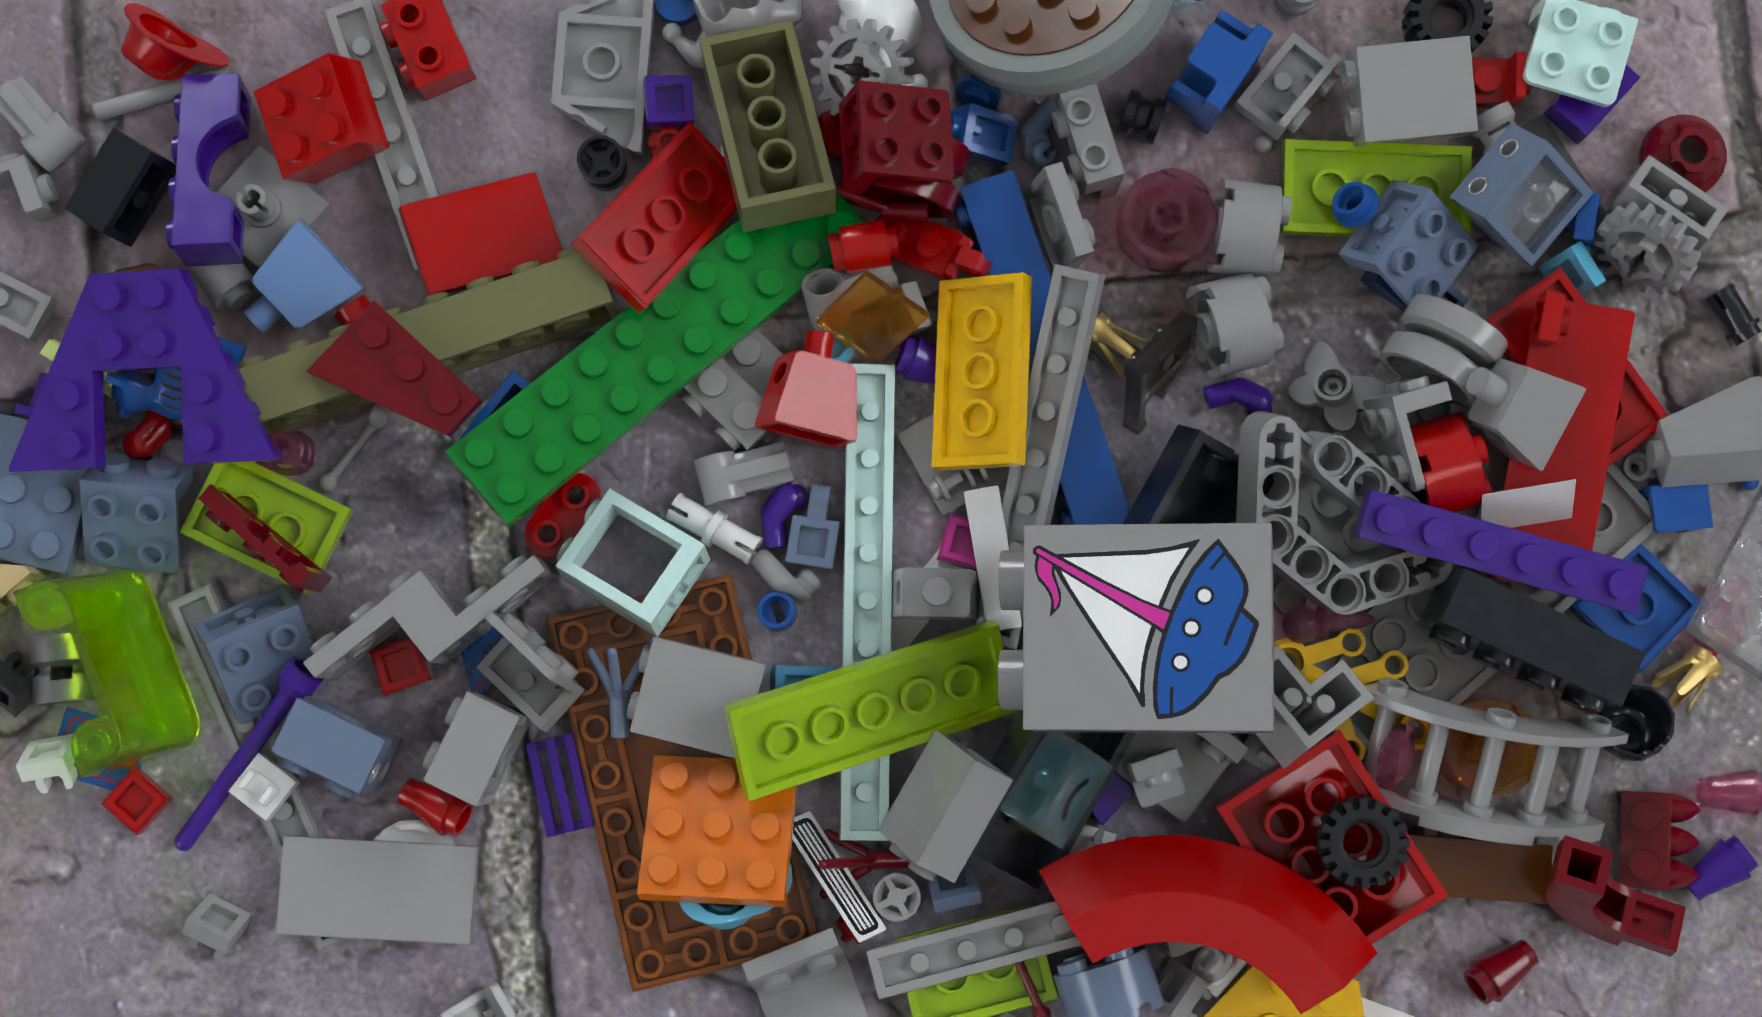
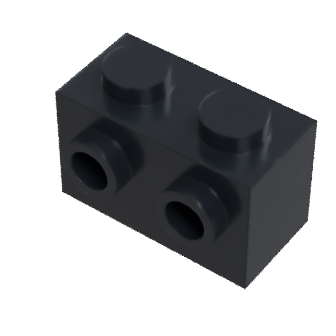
[65,127,176,247]

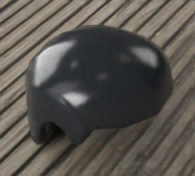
[1596,685,1675,761]

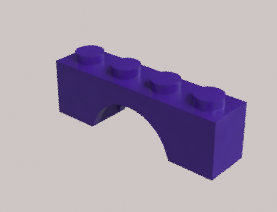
[166,73,251,266]

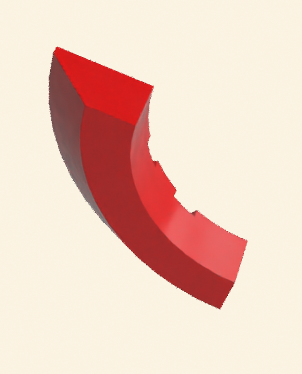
[1038,834,1378,1014]

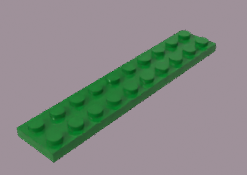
[445,195,865,529]

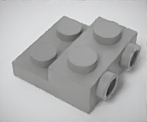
[1052,83,1125,199]
[681,329,783,451]

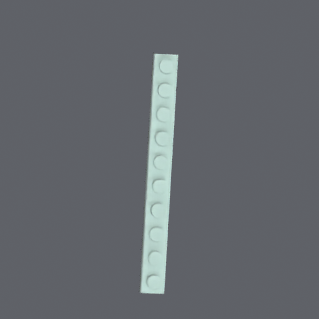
[839,364,895,841]

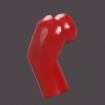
[122,410,172,458]

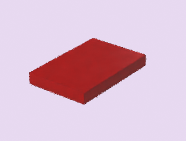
[399,172,562,296]

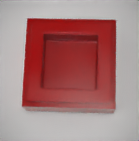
[369,637,432,696]
[101,767,173,835]

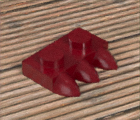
[1619,790,1700,890]

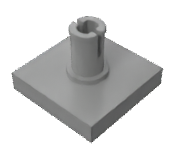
[216,145,333,268]

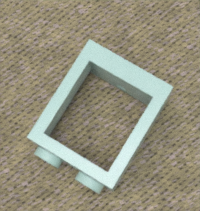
[555,488,710,637]

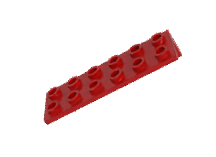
[1486,291,1635,586]

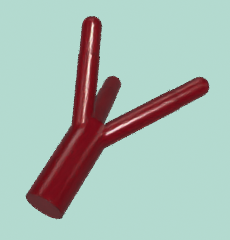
[835,185,929,224]
[819,829,910,899]

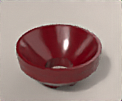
[1639,114,1727,193]

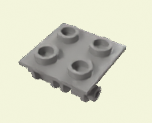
[896,413,1010,516]

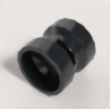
[577,135,628,192]

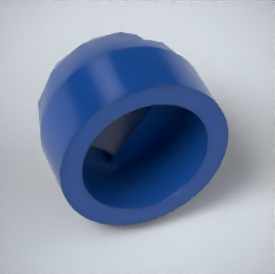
[757,591,797,632]

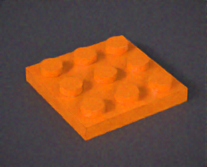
[637,755,797,907]

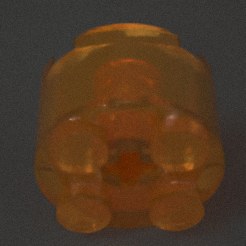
[1439,698,1539,796]

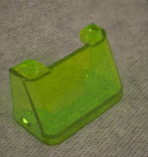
[13,569,201,777]

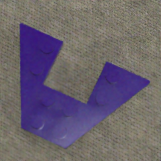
[9,268,283,472]

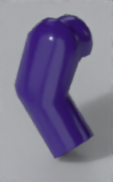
[1203,377,1273,415]
[760,482,807,549]

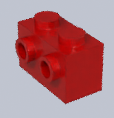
[379,0,477,101]

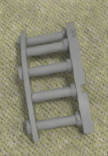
[1364,678,1629,846]

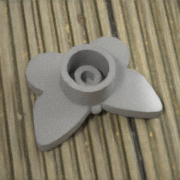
[1289,341,1386,434]

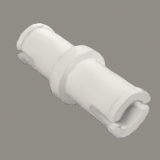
[666,493,763,565]

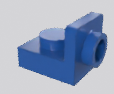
[950,103,1019,166]

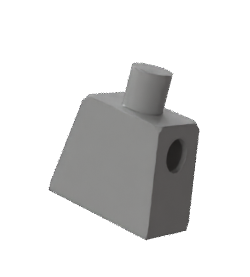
[1466,359,1587,471]
[891,567,979,621]

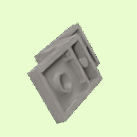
[303,555,557,680]

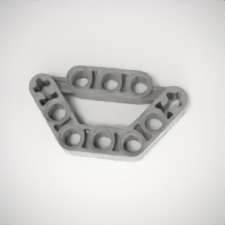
[1236,411,1453,615]

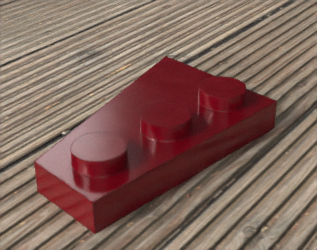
[306,301,483,437]
[198,484,333,593]

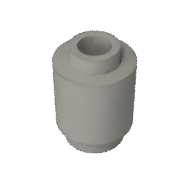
[190,262,255,310]

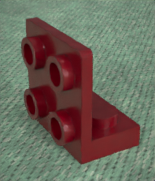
[839,80,954,195]

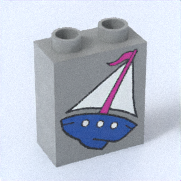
[998,523,1275,733]

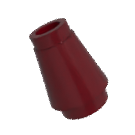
[1463,939,1538,1005]

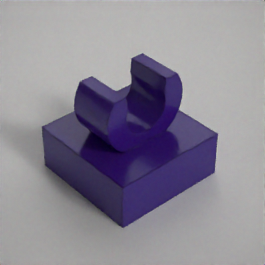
[643,75,695,127]

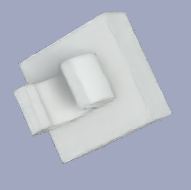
[16,733,81,794]
[228,753,301,821]

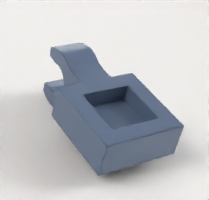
[785,484,840,569]

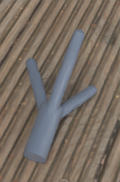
[586,634,659,738]

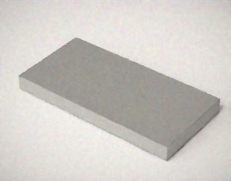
[276,835,479,945]

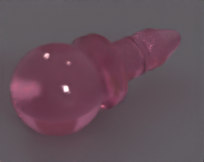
[1282,605,1374,644]

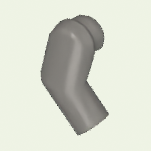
[750,549,821,601]

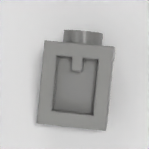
[1124,747,1185,808]

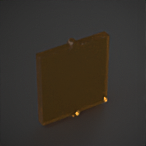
[816,270,929,364]

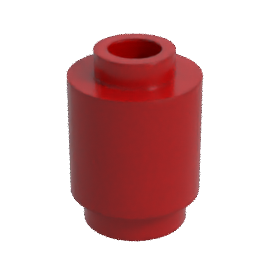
[828,219,900,274]

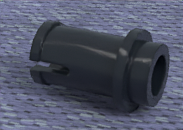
[1705,283,1762,346]

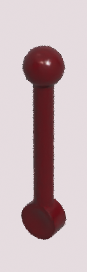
[1014,961,1051,1017]

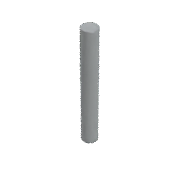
[92,65,233,121]

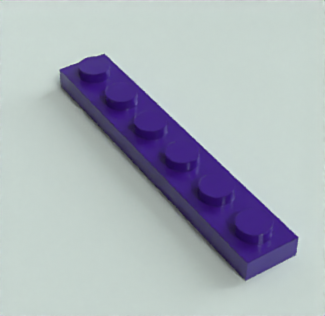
[1353,489,1649,614]

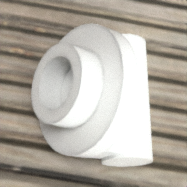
[1192,946,1247,998]

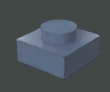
[927,863,982,913]

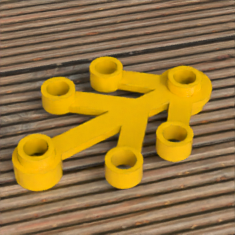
[1274,628,1430,761]

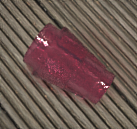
[269,430,317,477]
[1696,768,1762,816]

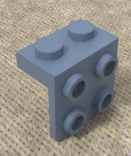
[80,453,194,573]

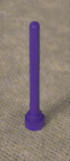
[174,657,324,851]

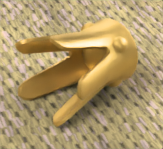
[1089,312,1149,378]
[1650,645,1723,713]

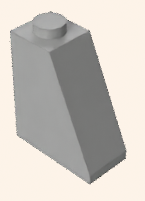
[1646,376,1762,488]

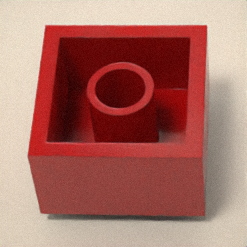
[253,53,390,184]

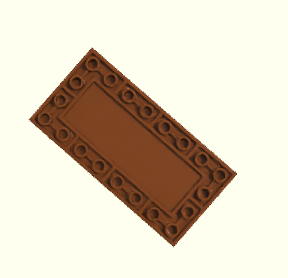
[546,574,817,992]

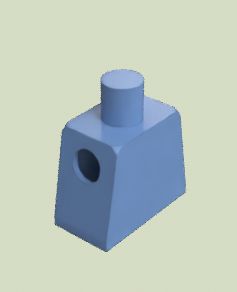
[244,218,364,333]

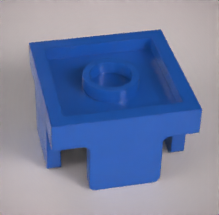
[1165,10,1273,135]

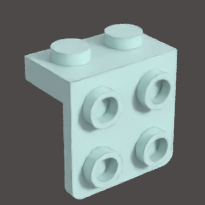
[1523,0,1639,107]

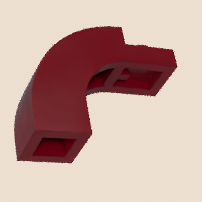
[1546,835,1686,957]

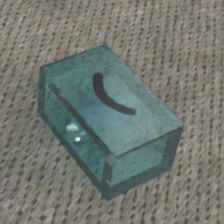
[999,732,1113,849]

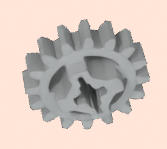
[810,19,914,116]
[1594,202,1701,295]

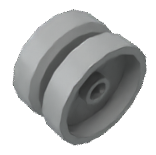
[1380,294,1508,407]

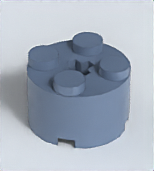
[1053,945,1165,1017]

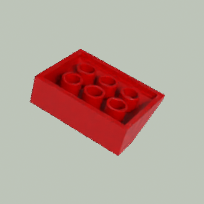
[1212,729,1448,944]

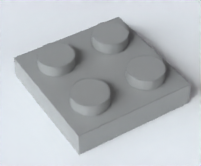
[1024,162,1095,274]

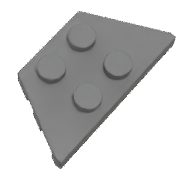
[551,0,655,157]

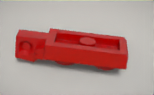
[880,214,992,280]

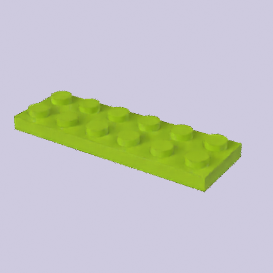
[723,620,1015,801]

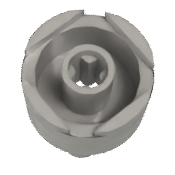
[1206,178,1292,279]
[1186,273,1284,378]

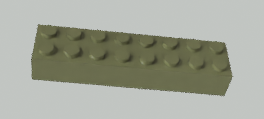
[237,247,621,439]

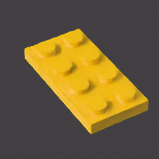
[931,272,1032,471]

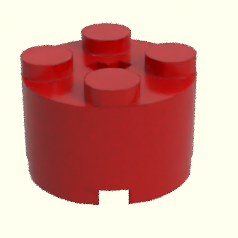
[1410,411,1493,513]

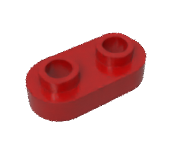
[524,473,602,559]

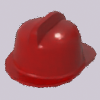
[121,3,230,81]

